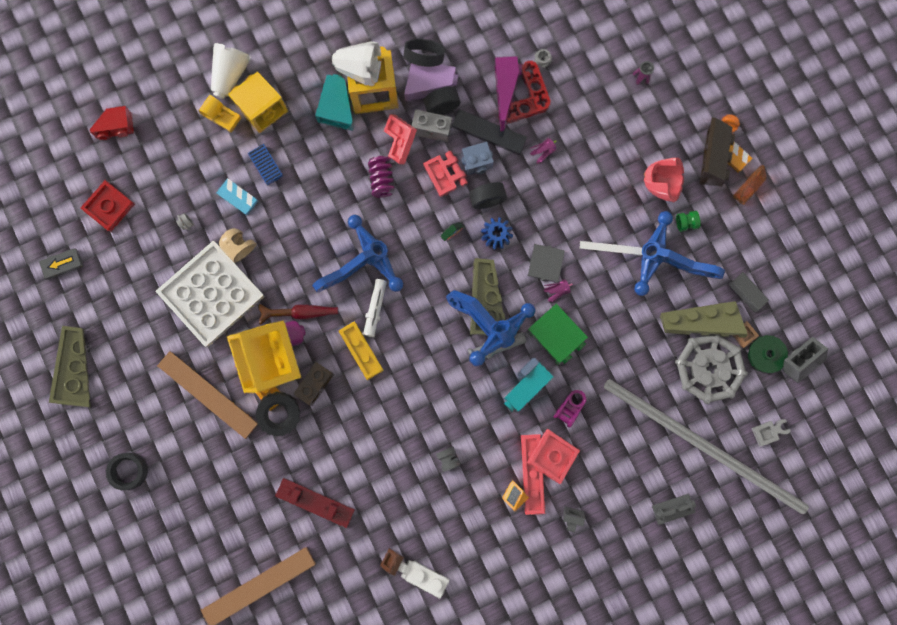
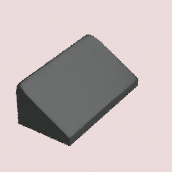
[728,272,769,313]

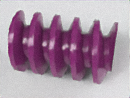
[368,156,395,198]

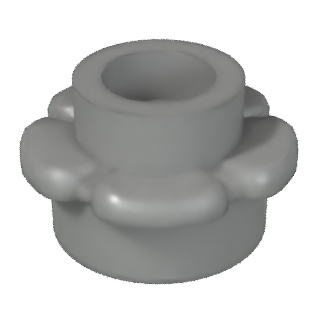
[534,49,552,67]
[176,213,194,230]

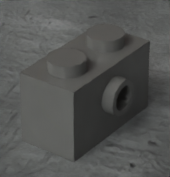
[783,337,828,383]

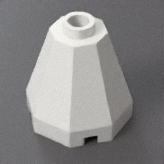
[332,41,381,86]

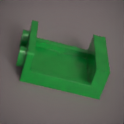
[526,303,588,365]

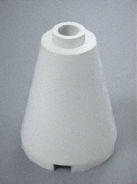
[211,43,251,99]

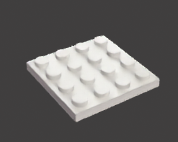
[156,240,265,348]

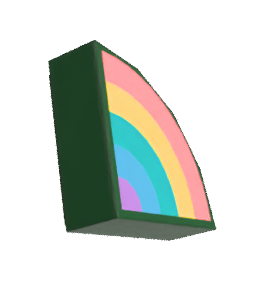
[440,222,464,241]

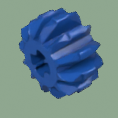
[481,218,513,250]

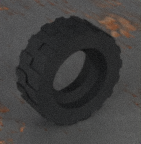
[256,391,300,437]

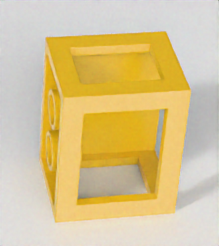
[347,46,398,114]
[227,320,301,393]

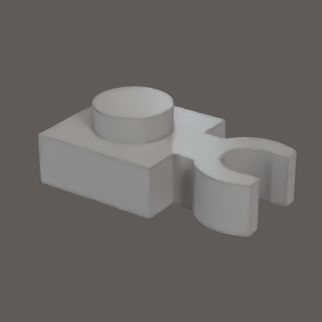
[751,419,791,446]

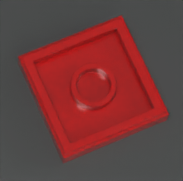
[80,180,135,232]

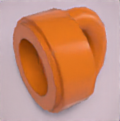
[721,115,740,134]

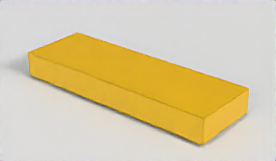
[338,321,384,381]

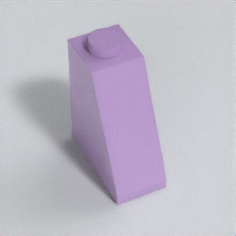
[405,63,459,101]

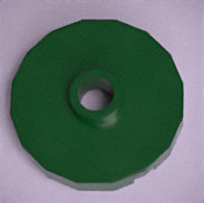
[748,335,788,374]

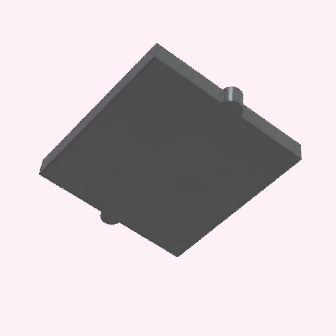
[528,244,565,283]

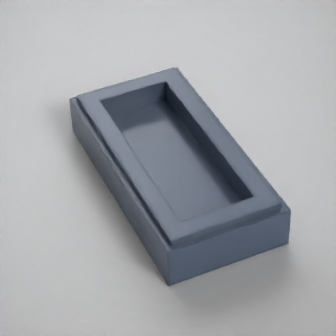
[518,358,539,379]

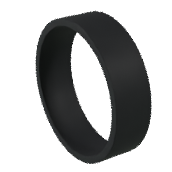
[403,39,445,67]

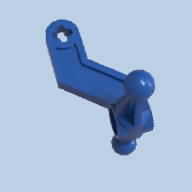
[634,211,725,296]
[312,214,404,293]
[446,290,536,366]

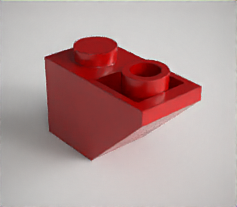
[90,106,134,140]

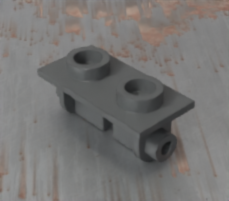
[652,493,696,525]

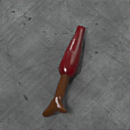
[258,303,339,325]

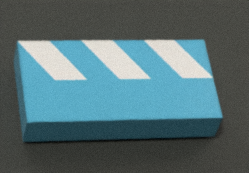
[216,178,258,216]

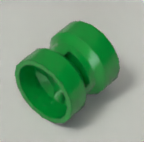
[676,211,701,232]

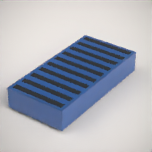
[248,144,283,186]

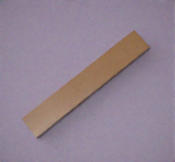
[157,351,258,439]
[201,546,316,625]

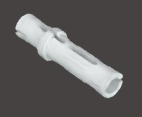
[362,279,387,337]

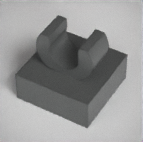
[563,506,585,532]

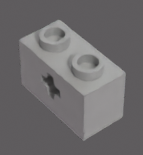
[412,109,452,142]

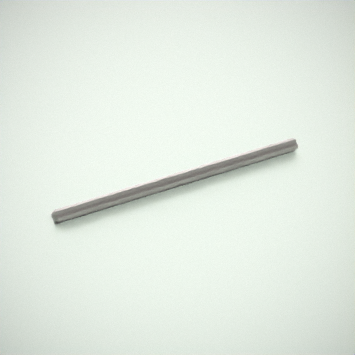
[604,379,809,514]

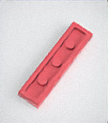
[521,434,545,515]

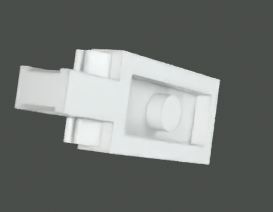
[398,560,449,598]

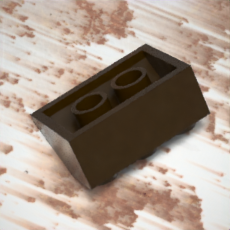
[700,117,735,187]

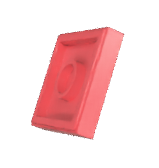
[527,429,580,484]

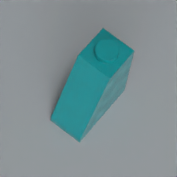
[315,74,354,131]
[503,363,554,412]

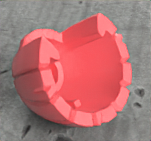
[644,157,684,202]

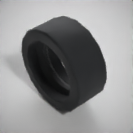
[423,87,461,115]
[469,182,507,209]
[106,453,148,491]

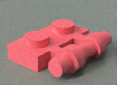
[423,151,468,197]

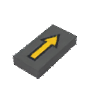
[39,248,83,280]

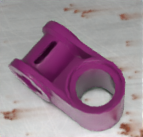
[553,390,586,428]

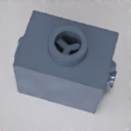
[461,142,494,175]

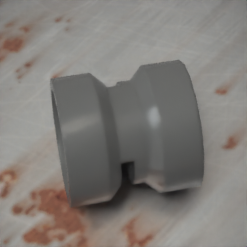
[436,446,461,472]

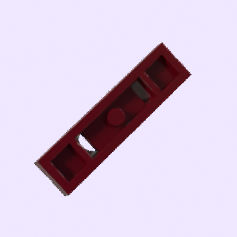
[275,478,355,528]

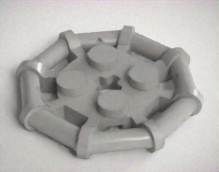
[675,334,748,404]

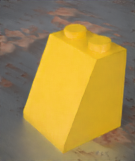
[228,72,288,134]

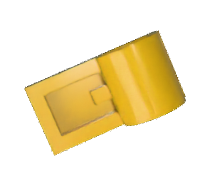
[198,95,241,132]

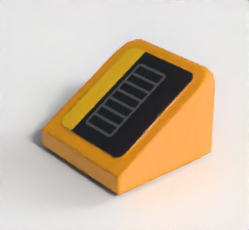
[502,480,529,511]

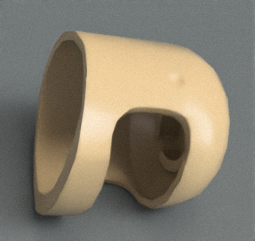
[219,228,257,263]

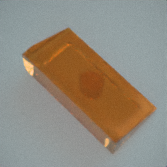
[733,165,766,205]

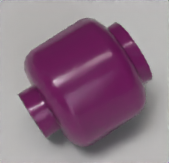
[285,321,306,347]

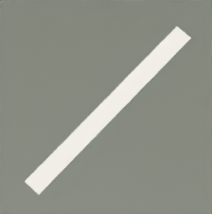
[580,241,657,256]

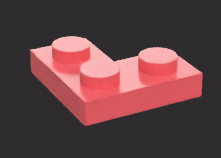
[384,114,417,165]

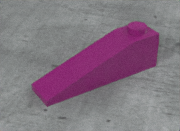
[494,56,522,131]

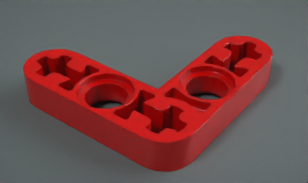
[506,61,551,124]

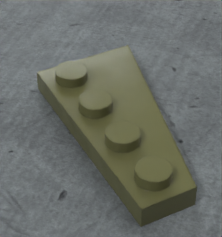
[470,258,506,336]
[660,301,747,338]
[49,326,91,407]

